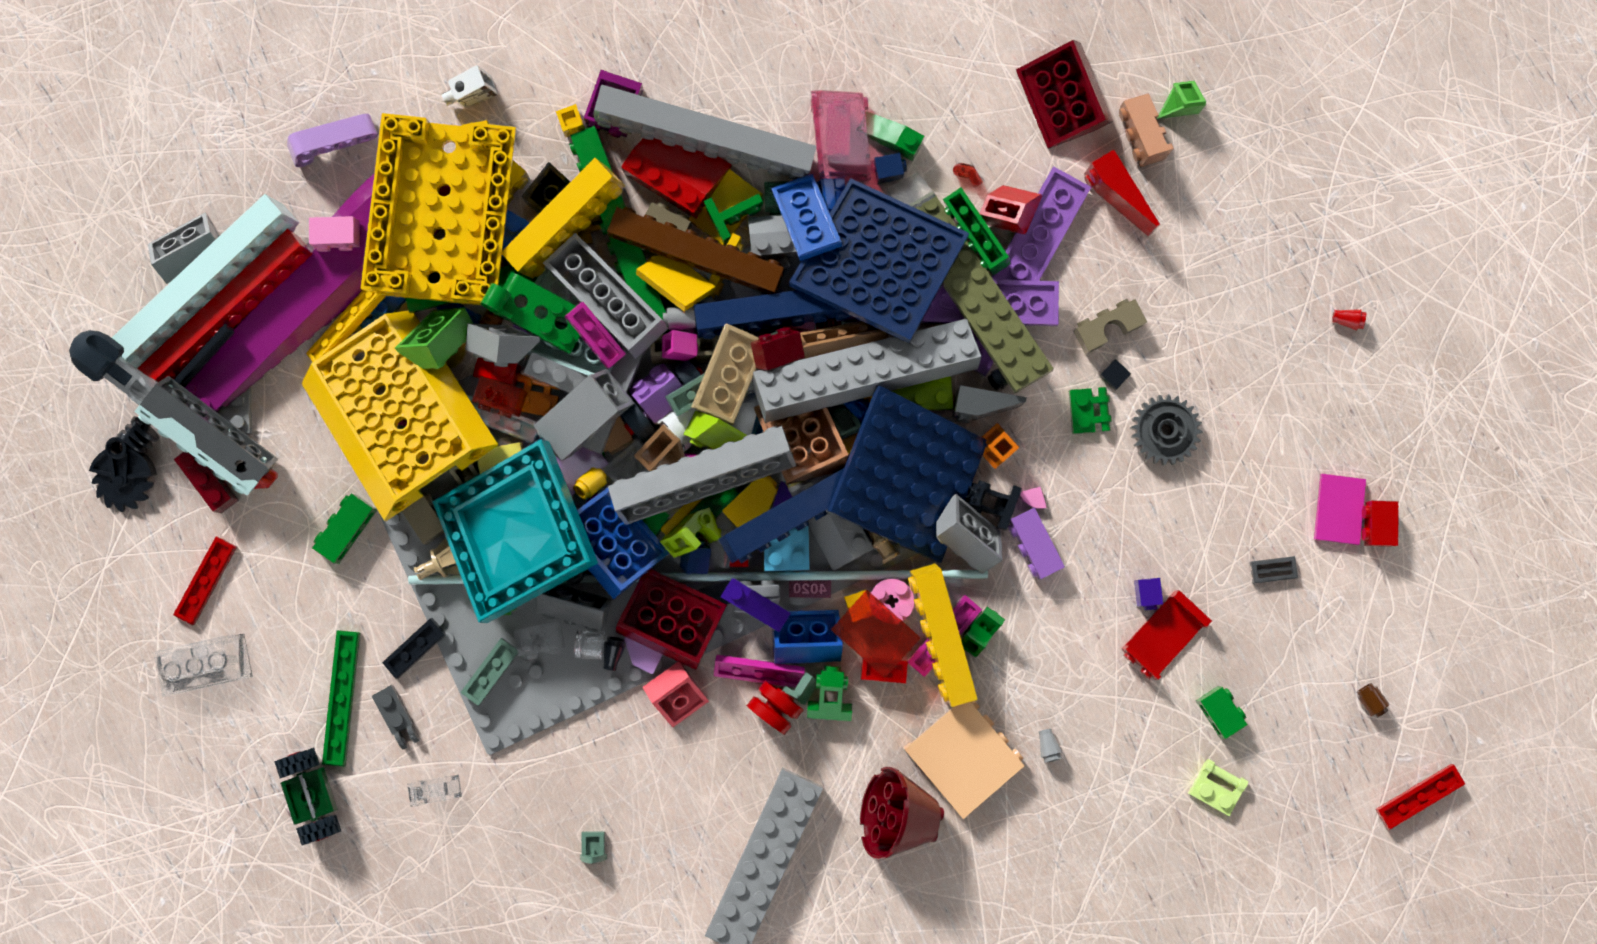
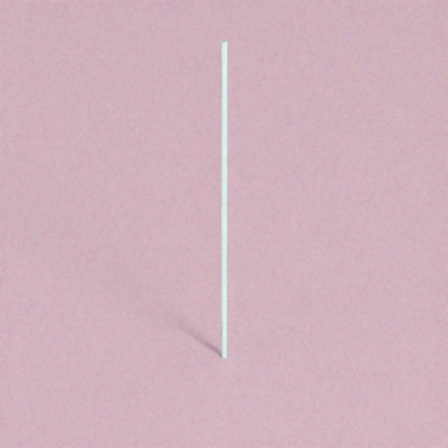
[408,570,988,584]

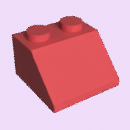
[643,662,709,727]

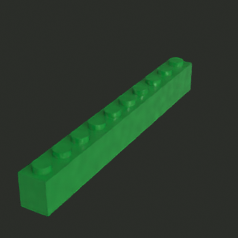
[569,126,672,335]

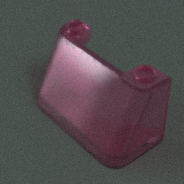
[810,90,875,183]

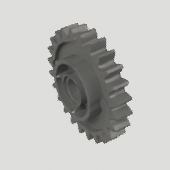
[1130,394,1203,465]

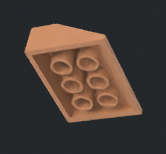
[753,405,849,485]

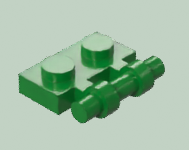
[1068,387,1112,434]

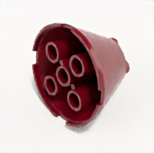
[860,767,944,859]

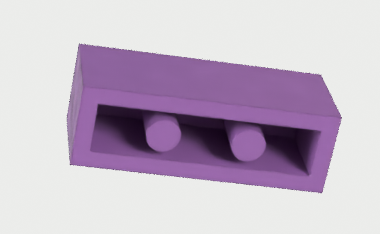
[1008,507,1065,580]

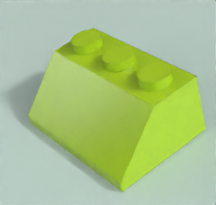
[683,410,747,450]

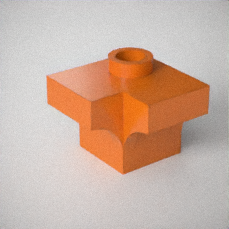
[982,422,1020,469]

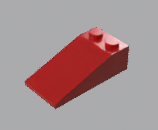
[1084,150,1160,236]

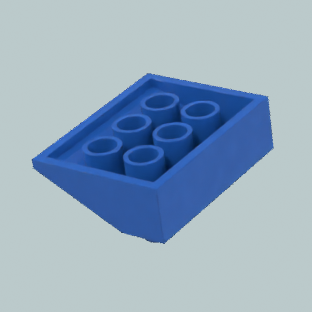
[577,488,669,599]

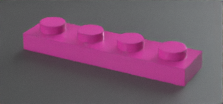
[908,595,982,677]
[714,655,805,688]

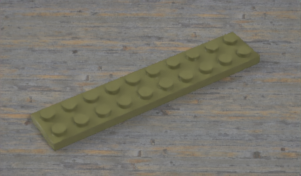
[910,192,1054,393]

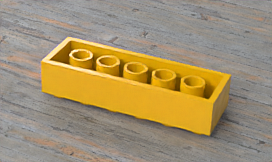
[502,158,625,279]
[908,564,978,707]

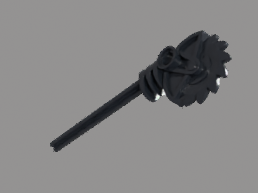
[89,324,235,512]

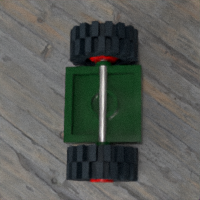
[274,748,341,846]

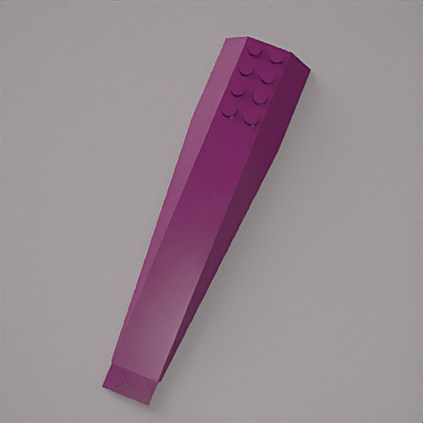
[185,174,451,412]

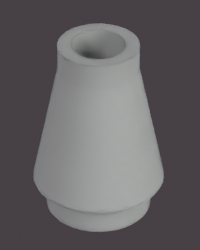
[1039,728,1063,763]

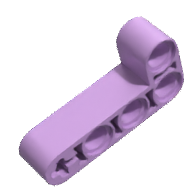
[287,114,378,167]

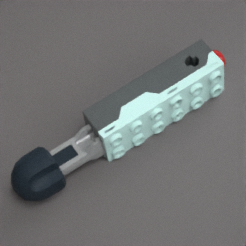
[69,330,278,495]

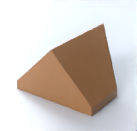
[634,424,685,472]

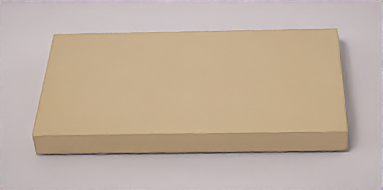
[691,324,759,425]

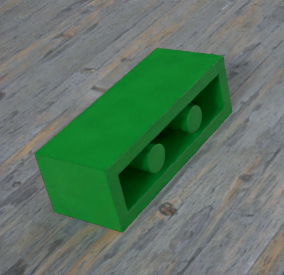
[312,493,377,564]

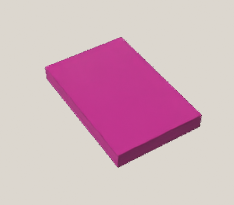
[1314,474,1366,545]

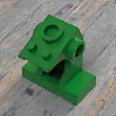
[807,666,852,721]

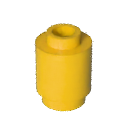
[573,467,607,499]

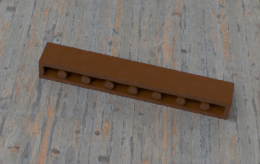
[607,207,784,294]

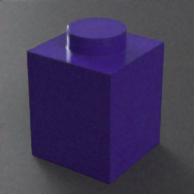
[1134,578,1163,611]

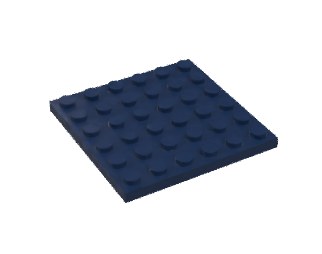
[789,178,969,344]
[827,386,987,563]

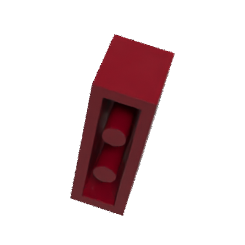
[173,452,239,514]

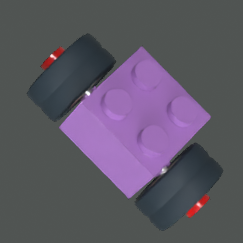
[621,360,704,443]

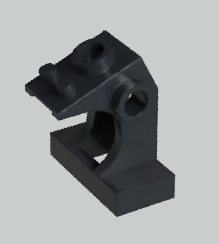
[965,480,1022,531]

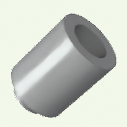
[663,306,696,330]

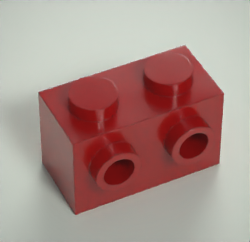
[1362,500,1399,547]

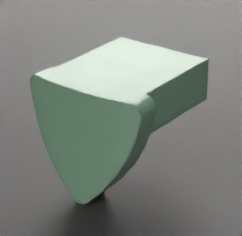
[783,672,816,705]
[580,831,607,864]

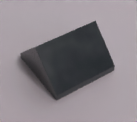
[521,162,570,213]

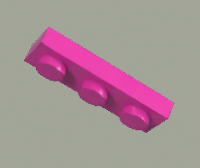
[565,302,626,369]

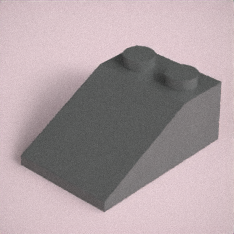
[952,385,1027,423]

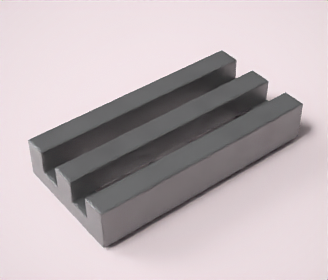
[1249,556,1298,584]

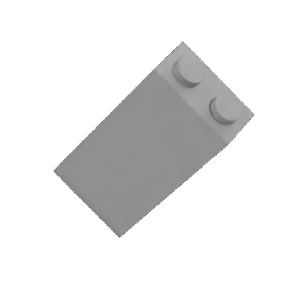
[533,369,635,460]

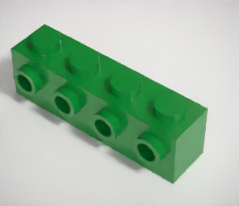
[943,187,1011,276]

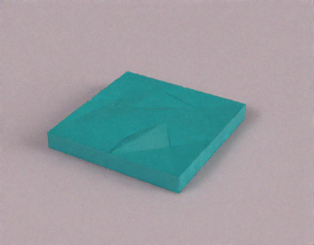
[432,439,598,623]

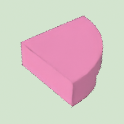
[1019,486,1047,509]

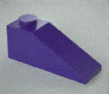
[721,577,791,632]

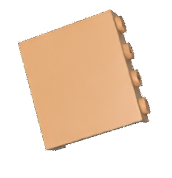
[904,701,1024,819]

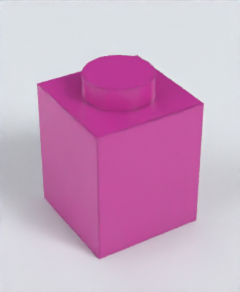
[662,330,698,361]

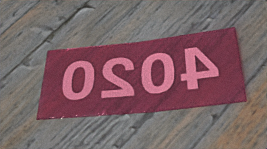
[789,580,831,598]

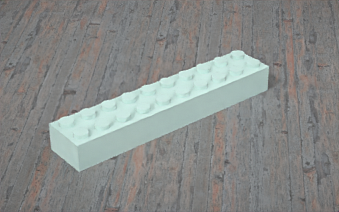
[112,194,299,368]

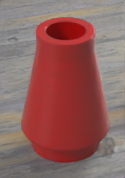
[1332,309,1367,331]

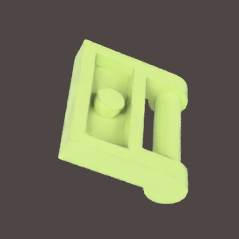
[1188,759,1248,816]

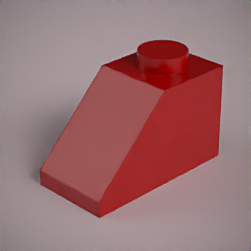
[473,357,521,388]

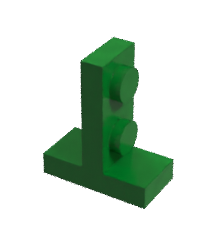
[704,194,763,245]

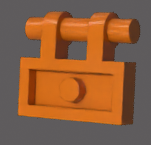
[510,373,560,416]

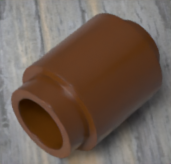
[1356,683,1390,718]

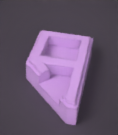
[624,637,663,674]

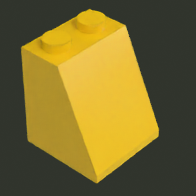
[722,476,777,528]

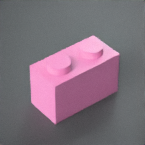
[309,216,360,252]

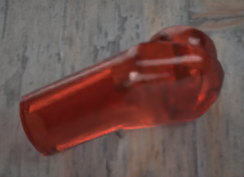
[953,163,983,188]

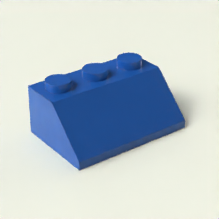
[772,610,843,664]

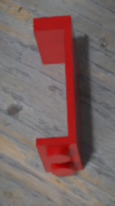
[1121,590,1212,680]

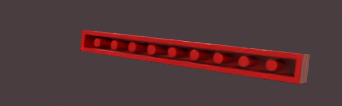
[137,228,313,382]

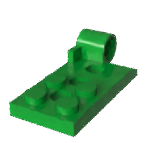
[480,272,580,354]

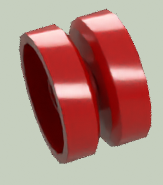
[746,680,804,735]

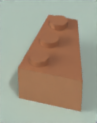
[1119,93,1174,168]

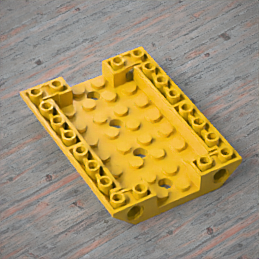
[361,113,516,305]
[301,311,499,522]

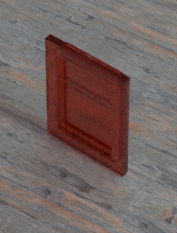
[831,590,921,678]

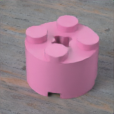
[869,579,914,624]

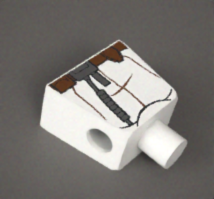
[442,65,498,107]

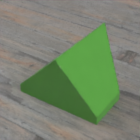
[1157,80,1206,119]

